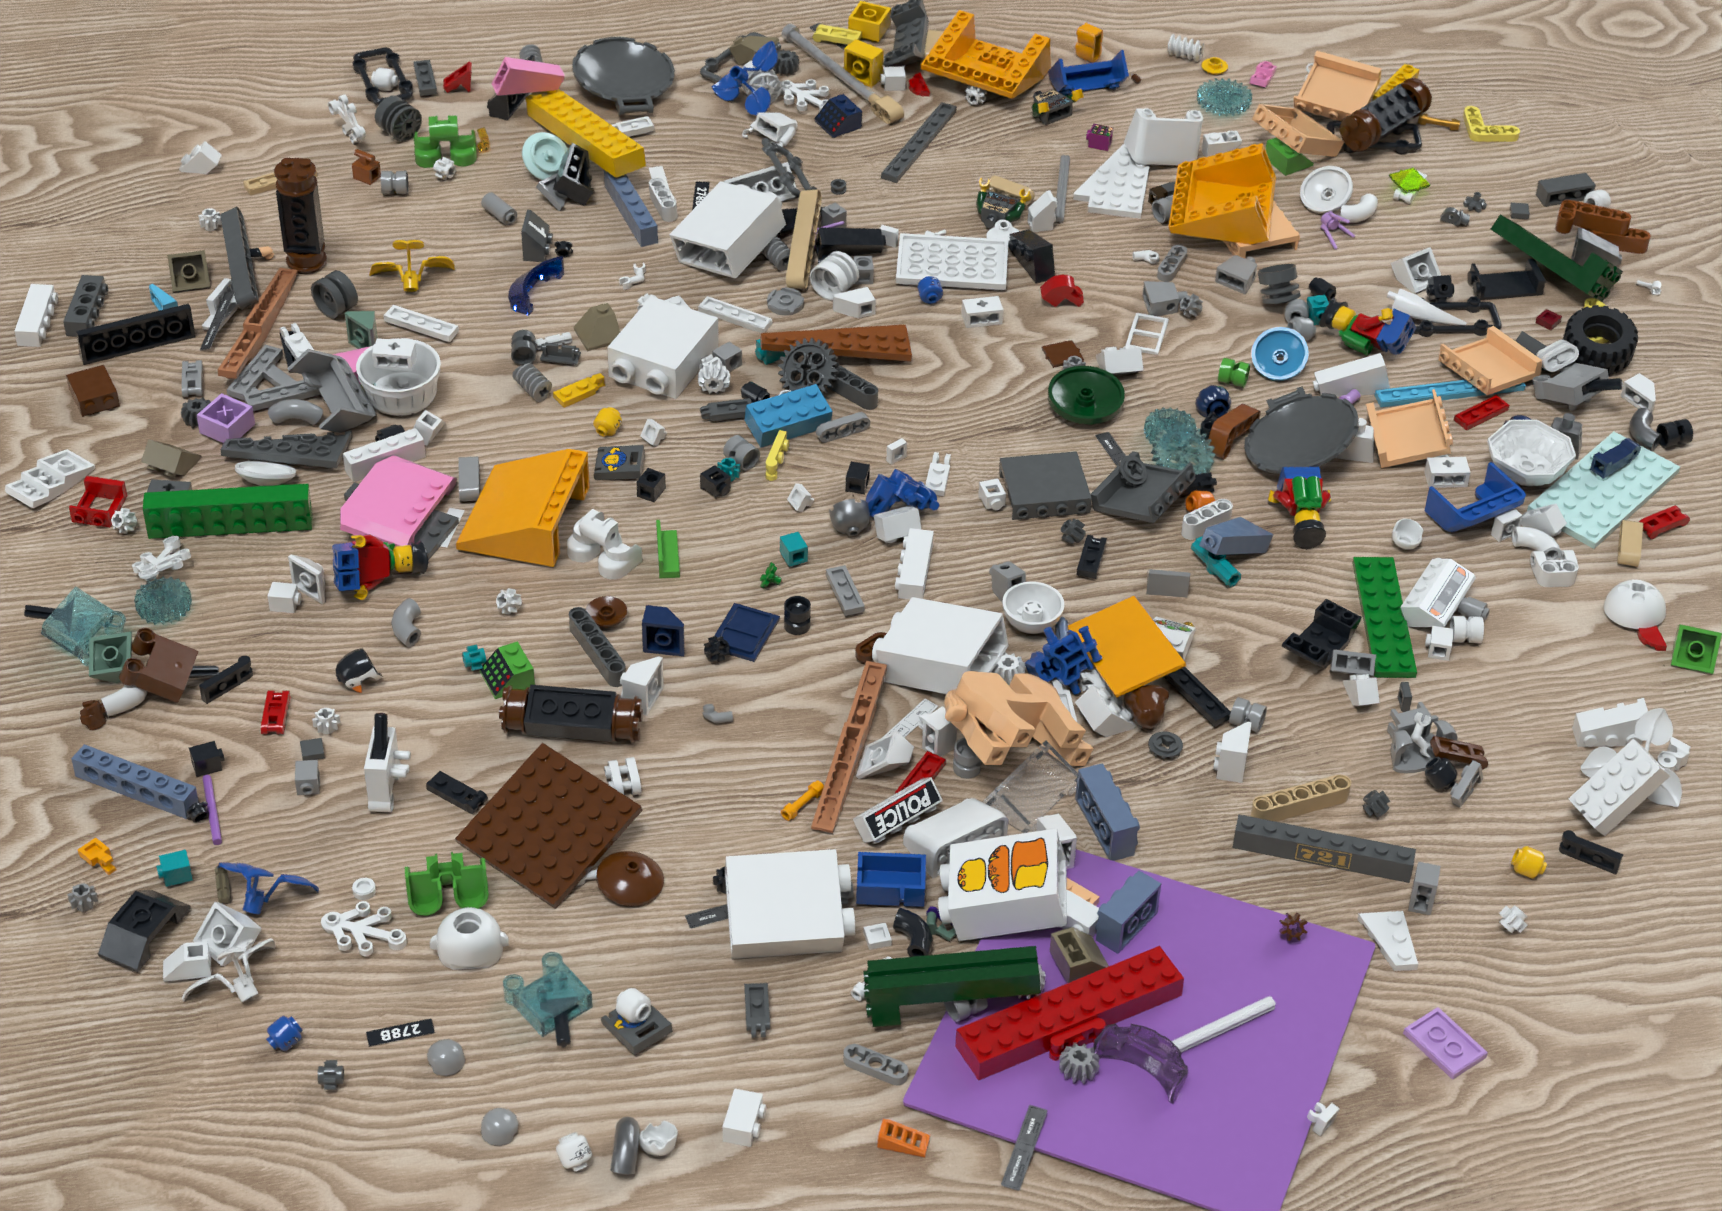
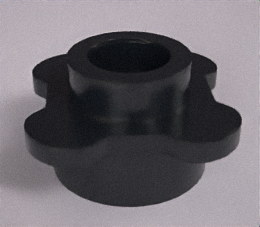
[555,241,573,257]
[187,802,209,822]

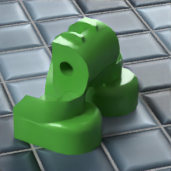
[414,115,477,168]
[405,852,489,916]

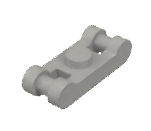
[182,360,203,397]

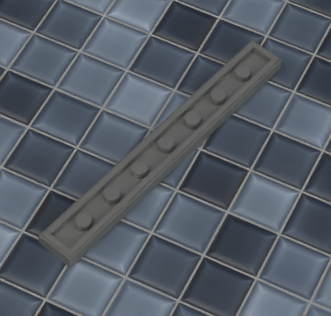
[881,102,957,183]

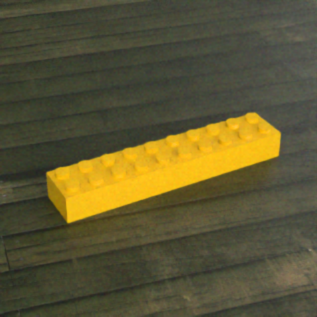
[525,89,646,178]

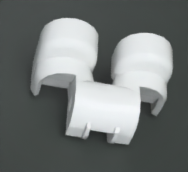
[567,509,642,580]

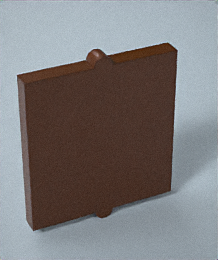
[1042,340,1084,368]

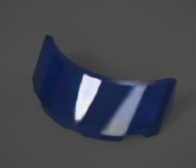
[508,256,564,316]

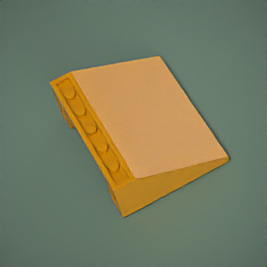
[921,10,1051,99]
[1168,143,1276,245]
[456,449,590,567]

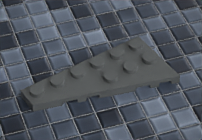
[220,431,352,469]
[344,482,459,560]

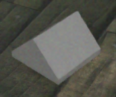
[1146,569,1190,598]

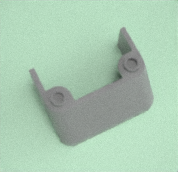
[287,349,376,433]

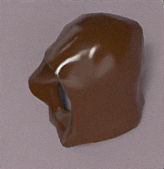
[1124,685,1169,730]

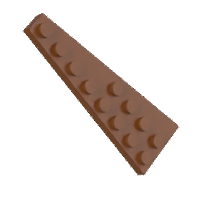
[760,325,912,361]

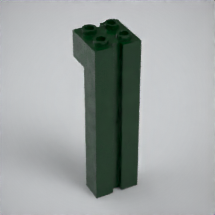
[1490,214,1623,302]
[863,946,1041,1027]

